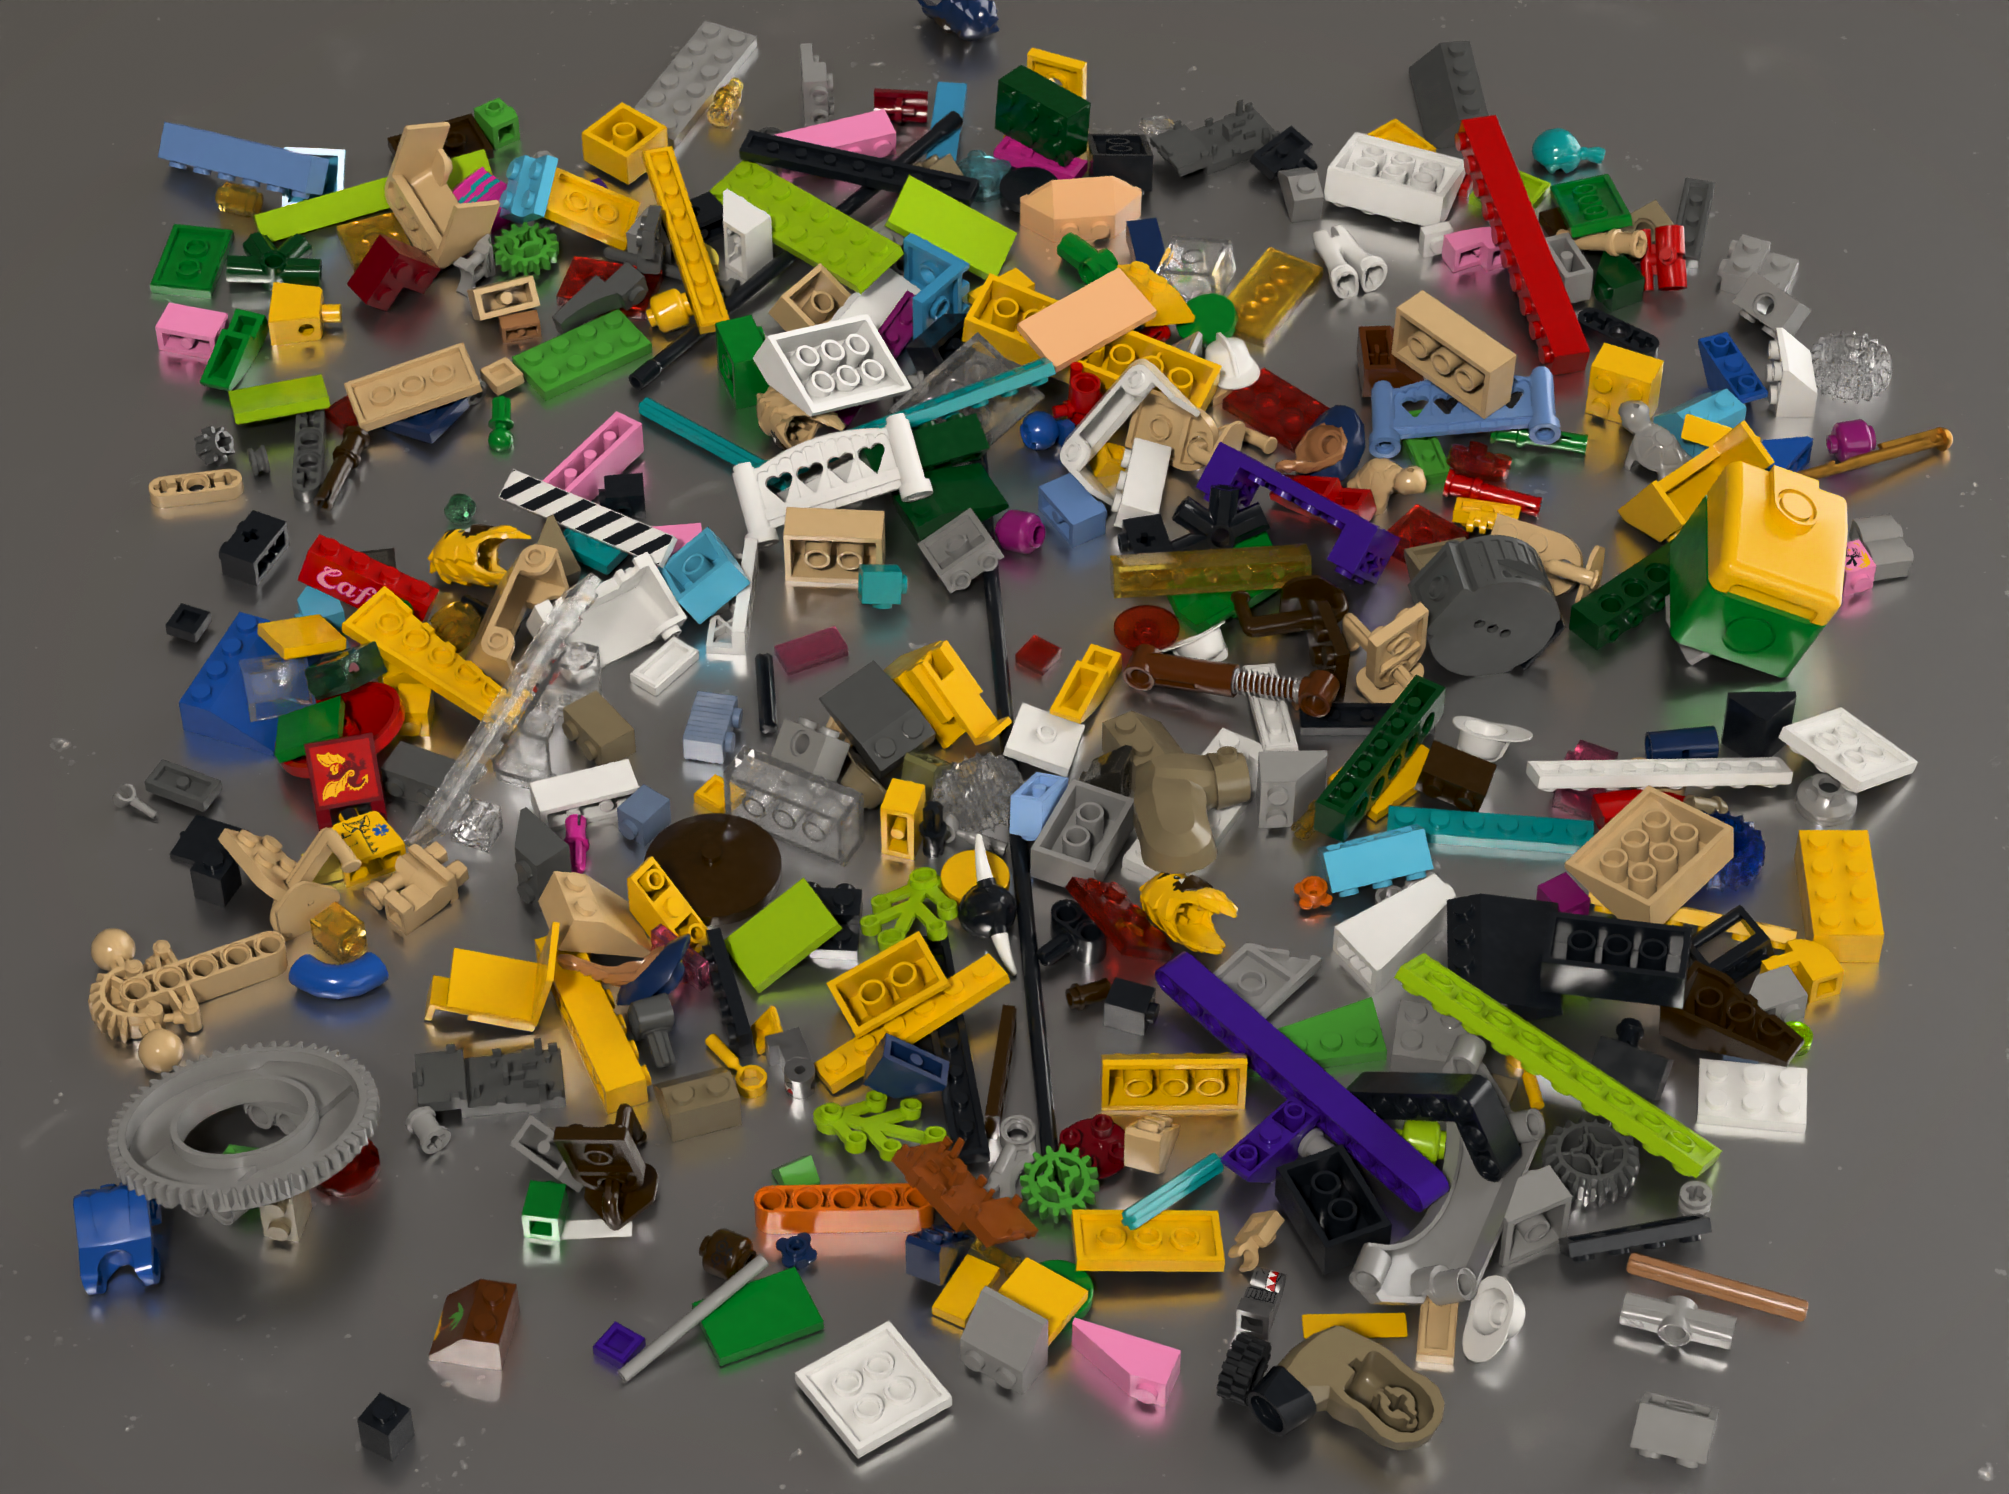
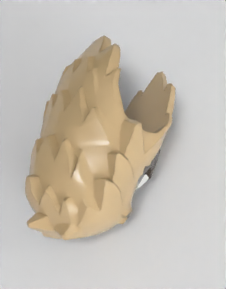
[756,386,845,465]

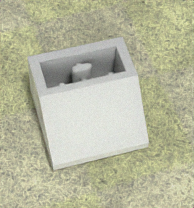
[723,189,773,280]
[1765,328,1818,417]

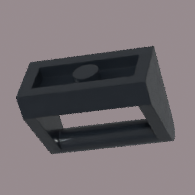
[1690,905,1775,984]

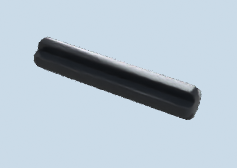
[755,653,778,734]

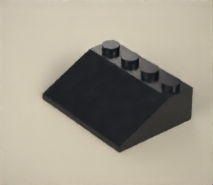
[1447,893,1563,1021]

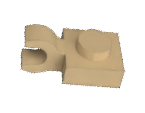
[1228,1210,1284,1272]

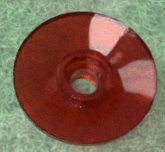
[1114,605,1180,651]

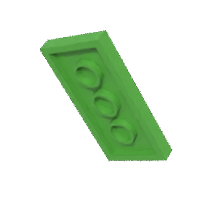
[512,309,652,402]

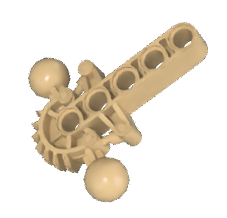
[88,928,288,1073]

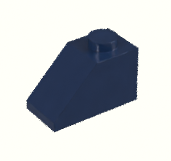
[863,1033,950,1099]

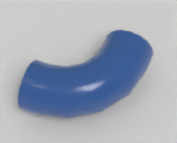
[288,952,389,1000]

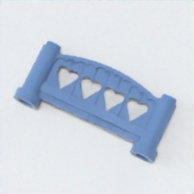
[1369,366,1561,459]

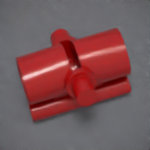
[1640,225,1687,292]
[1052,362,1103,427]

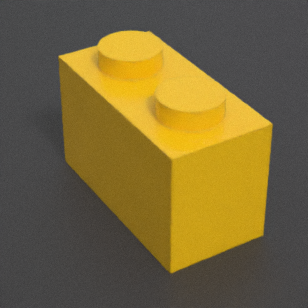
[880,778,926,860]

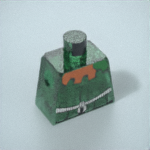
[305,641,387,700]

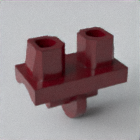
[874,88,928,123]

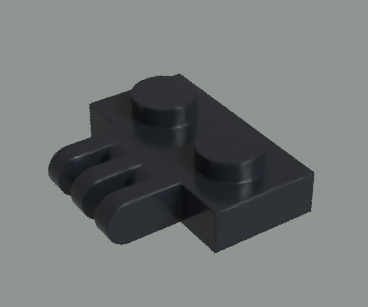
[1250,126,1317,181]

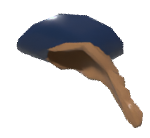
[1275,405,1365,482]
[557,934,691,1006]

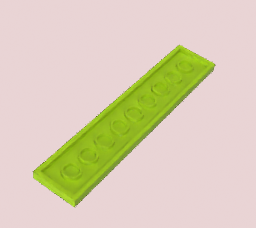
[1394,953,1722,1178]

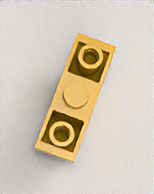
[627,856,709,960]

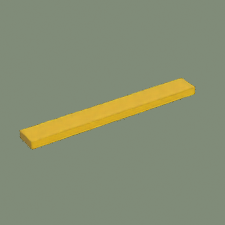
[642,146,730,334]

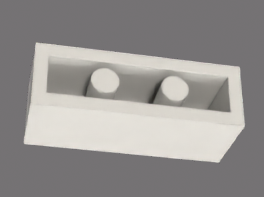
[1111,437,1172,528]
[529,759,639,831]

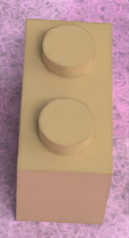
[467,275,540,321]

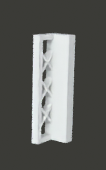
[706,538,759,655]

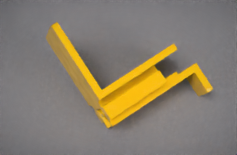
[883,640,1012,749]
[424,922,560,1032]

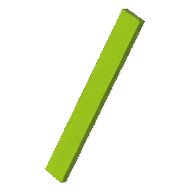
[253,149,493,243]

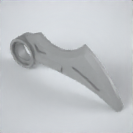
[984,1115,1036,1208]

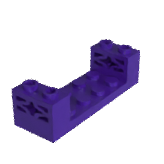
[1196,442,1401,585]

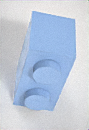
[1009,772,1068,841]

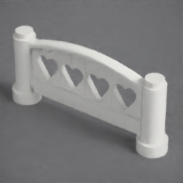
[732,413,933,550]

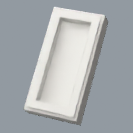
[630,636,699,696]

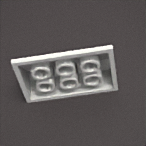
[1324,132,1466,227]
[753,314,913,417]

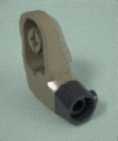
[1247,1325,1445,1451]

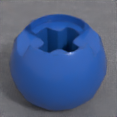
[1020,411,1059,451]

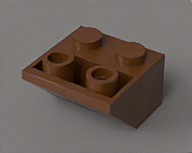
[1357,326,1424,397]

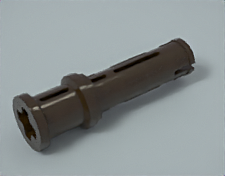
[313,426,371,512]

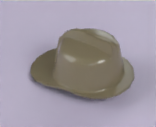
[841,747,887,811]

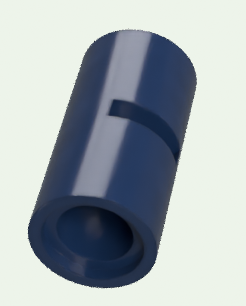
[1644,726,1719,759]

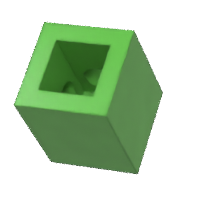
[474,98,520,151]

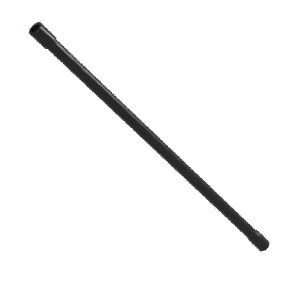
[629,111,963,390]

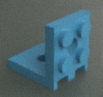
[903,233,970,340]

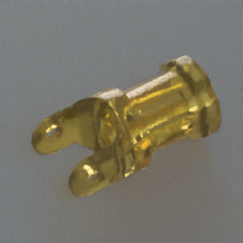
[706,77,744,128]

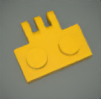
[1452,497,1521,534]

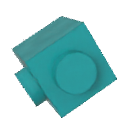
[857,564,907,609]

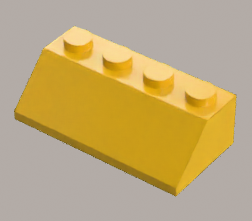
[1100,1052,1248,1111]

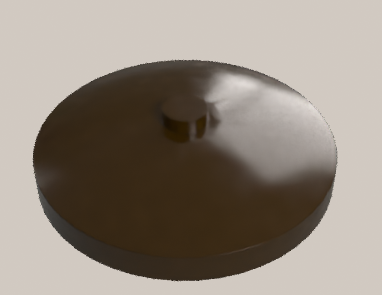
[644,813,782,926]

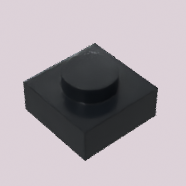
[165,603,212,643]

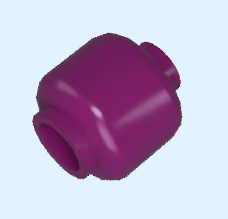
[1826,419,1876,463]
[995,509,1046,554]

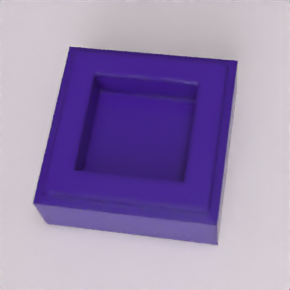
[593,1321,646,1369]

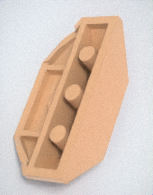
[1020,176,1142,243]

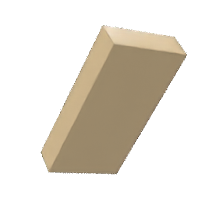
[1416,1296,1458,1365]

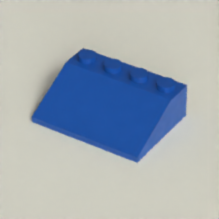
[179,612,333,756]

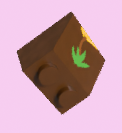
[429,1279,520,1371]

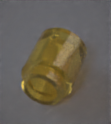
[215,182,263,218]

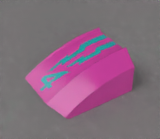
[452,167,511,235]

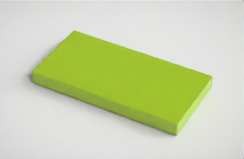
[884,175,1017,280]

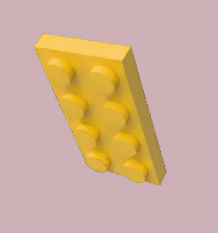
[1071,1209,1225,1272]

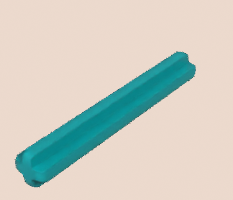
[1121,1153,1224,1230]

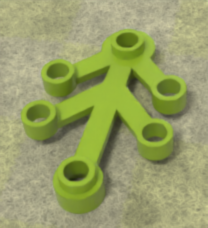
[860,867,959,952]
[813,1090,950,1162]

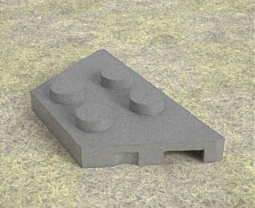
[1213,942,1322,1019]

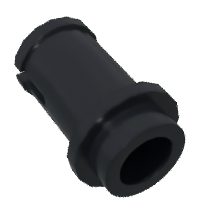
[1616,1018,1644,1047]

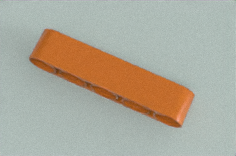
[754,1183,935,1234]

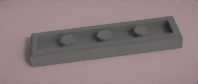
[1675,178,1716,269]

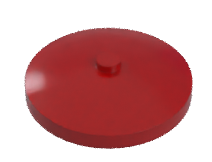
[275,682,405,779]

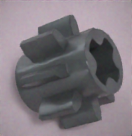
[194,425,235,466]

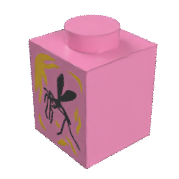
[1842,539,1876,596]

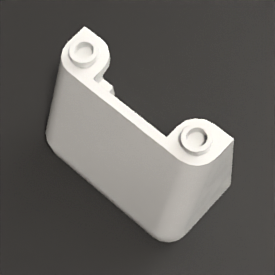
[526,552,687,683]

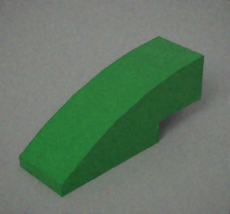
[200,308,269,391]

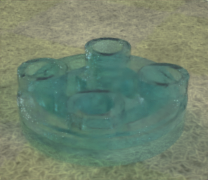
[957,150,1011,202]

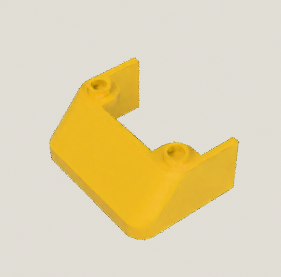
[1617,420,1775,543]

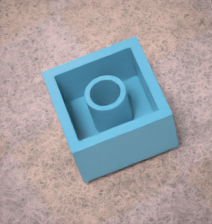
[658,527,750,624]

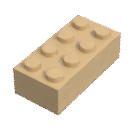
[1391,290,1517,419]

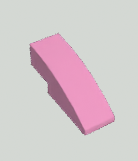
[1442,227,1503,273]

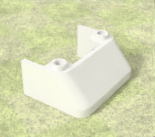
[1060,359,1201,506]

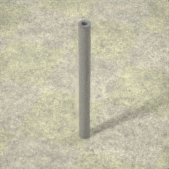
[617,1254,769,1383]

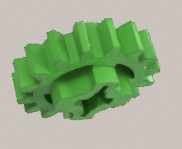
[492,222,559,276]
[1020,1144,1100,1223]

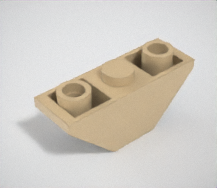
[1124,1113,1181,1174]

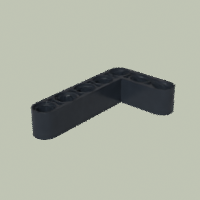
[1346,1071,1522,1182]

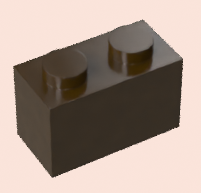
[1414,740,1497,812]

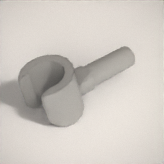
[112,783,158,819]

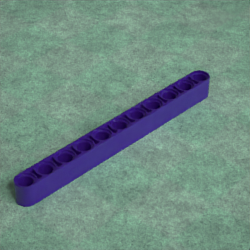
[1155,951,1450,1213]

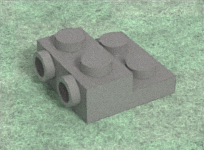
[800,43,834,127]
[1718,234,1799,305]
[917,507,1004,594]

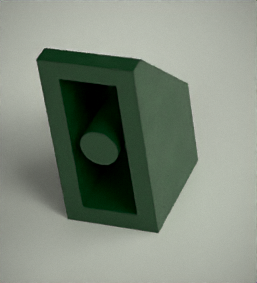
[1594,251,1645,312]

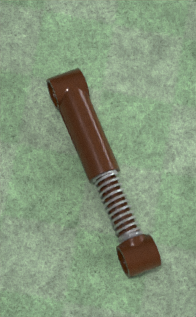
[1123,644,1340,717]

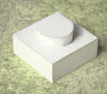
[1418,221,1453,258]

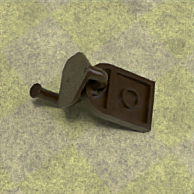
[1231,575,1350,702]
[553,1103,659,1231]

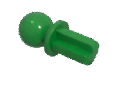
[488,396,514,452]

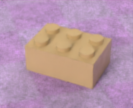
[783,507,886,584]

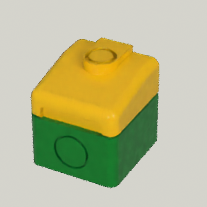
[1670,461,1848,678]

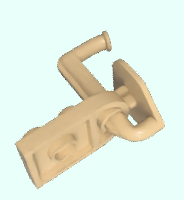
[1125,389,1278,471]
[1491,513,1605,603]
[1342,602,1429,703]
[218,827,362,942]

